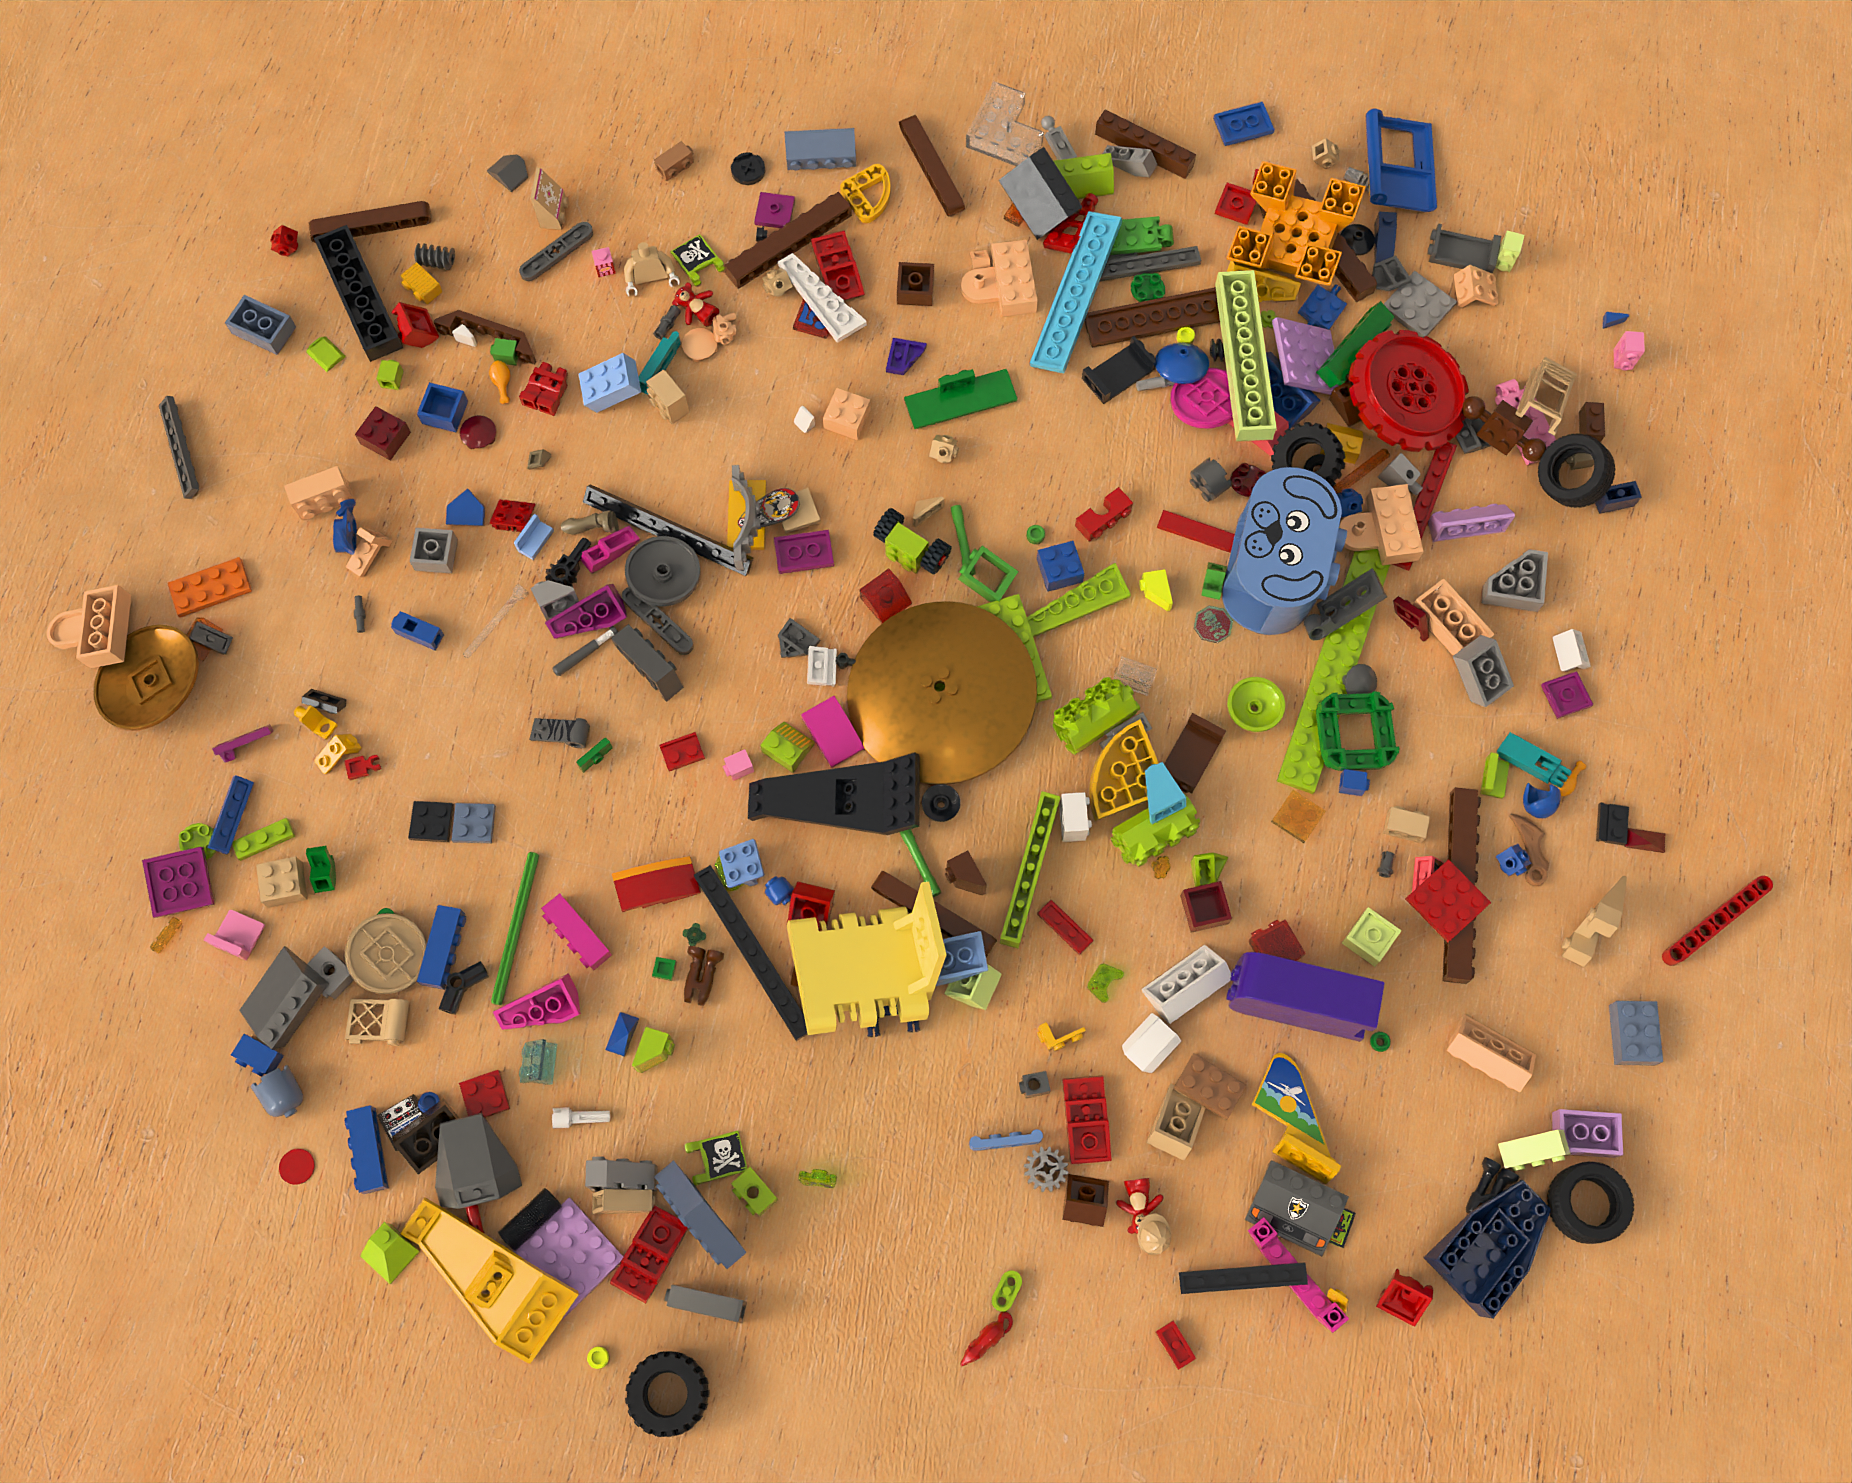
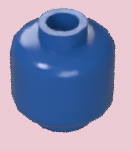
[765,876,794,906]

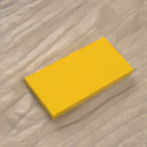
[727,480,766,550]

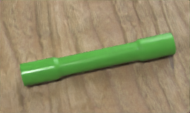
[951,505,976,576]
[900,829,941,897]

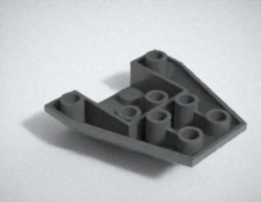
[435,1113,522,1209]

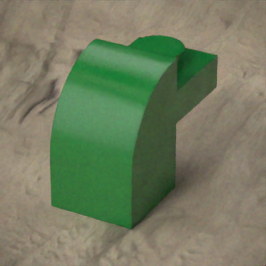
[306,846,336,893]

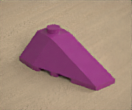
[545,584,627,639]

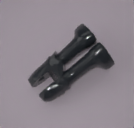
[1466,1157,1520,1214]

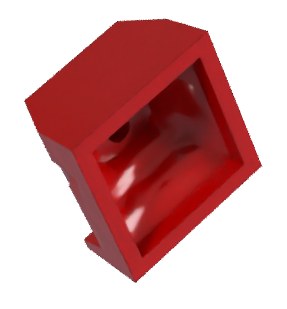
[391,302,439,348]
[1376,1269,1434,1327]

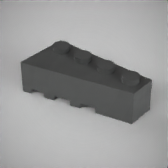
[611,624,684,702]

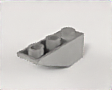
[1102,145,1157,178]

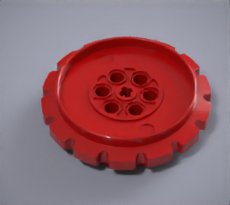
[1349,330,1469,452]

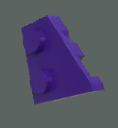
[886,338,927,375]

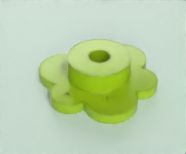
[1261,310,1277,328]

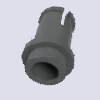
[1377,851,1395,878]

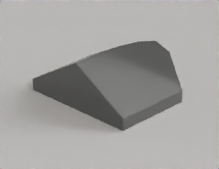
[487,154,528,192]
[1372,256,1412,291]

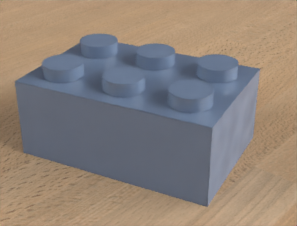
[225,295,296,355]
[1609,1001,1663,1066]

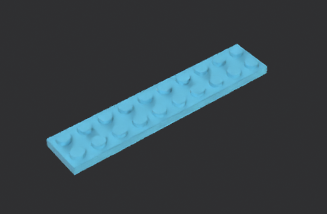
[1030,211,1122,374]

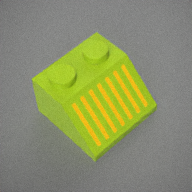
[760,722,815,773]
[632,1027,675,1073]

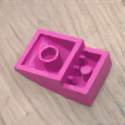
[801,696,864,768]

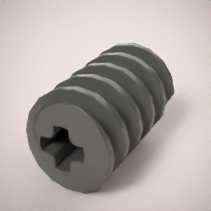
[414,243,455,270]

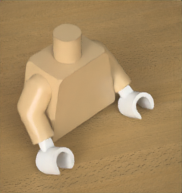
[624,242,680,296]

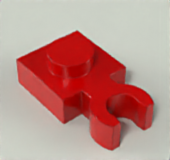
[344,755,382,780]

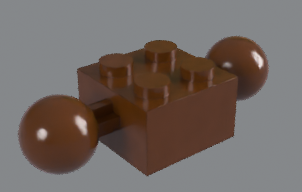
[1462,396,1547,462]

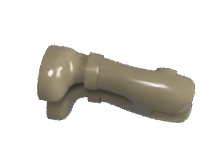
[561,510,619,535]

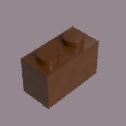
[1579,402,1605,442]

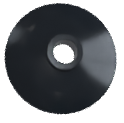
[1340,224,1375,255]
[922,784,960,822]

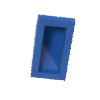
[605,1012,639,1057]

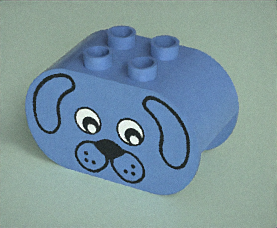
[1222,467,1347,635]

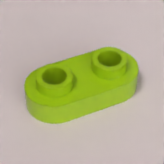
[992,1270,1022,1312]

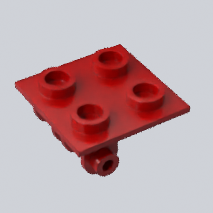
[489,499,535,532]

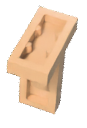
[346,527,392,577]

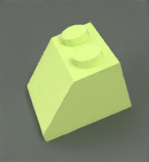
[944,964,1002,1010]

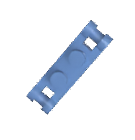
[969,1129,1043,1151]

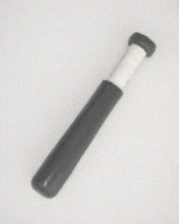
[552,626,618,676]

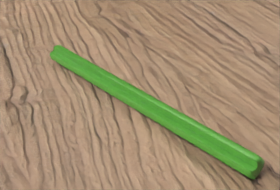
[491,852,539,1005]

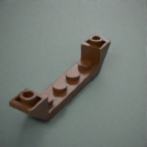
[434,310,536,364]

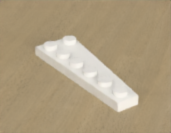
[778,253,867,343]

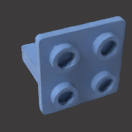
[719,839,765,888]

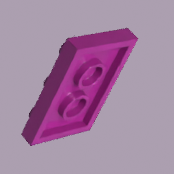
[774,530,834,574]

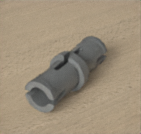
[653,305,681,340]

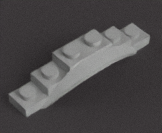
[732,465,761,570]

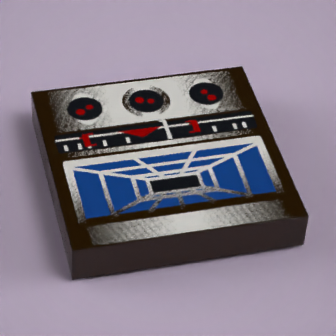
[377,1094,423,1151]

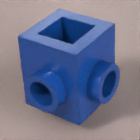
[1337,488,1363,517]
[1496,844,1532,876]

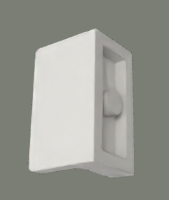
[1553,629,1591,672]

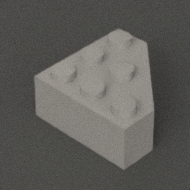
[1481,549,1548,612]
[585,1157,658,1192]

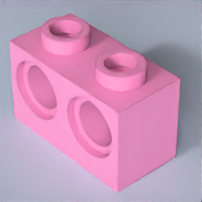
[1614,331,1645,370]

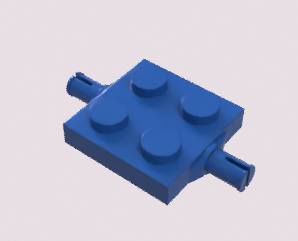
[1298,284,1347,330]

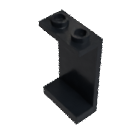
[1081,336,1156,404]

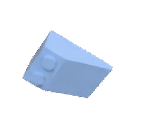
[936,931,988,986]

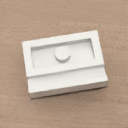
[807,646,837,687]

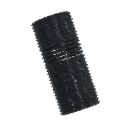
[498,1188,562,1251]

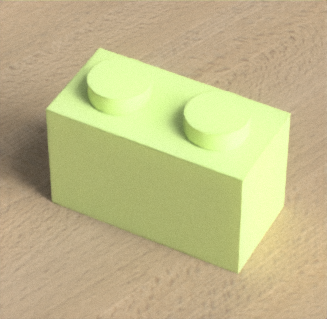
[1495,230,1525,272]

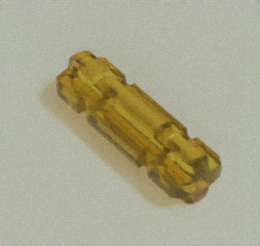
[150,917,182,954]

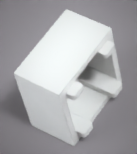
[1059,792,1092,842]

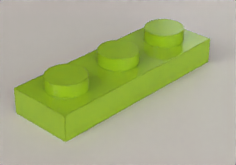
[232,818,295,861]

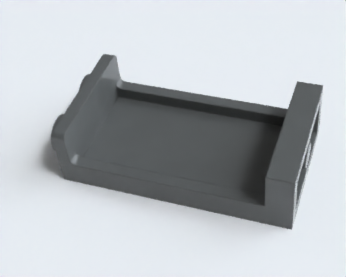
[1427,223,1501,273]

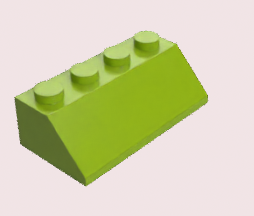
[1053,153,1114,199]

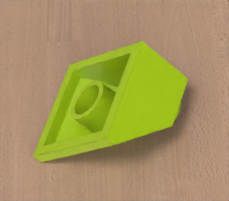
[360,1222,420,1284]

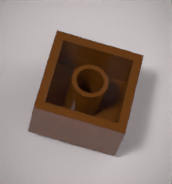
[897,262,934,306]

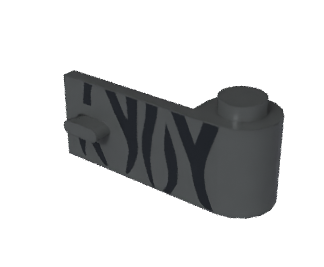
[529,718,590,749]

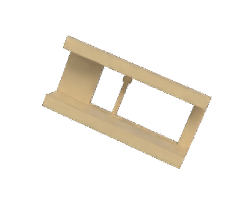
[1515,357,1577,436]

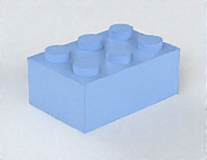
[579,353,641,413]

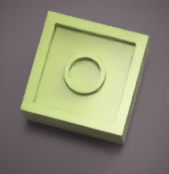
[1342,907,1402,967]

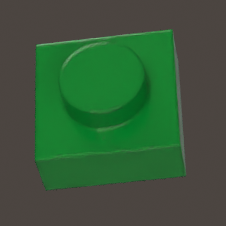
[652,957,677,981]

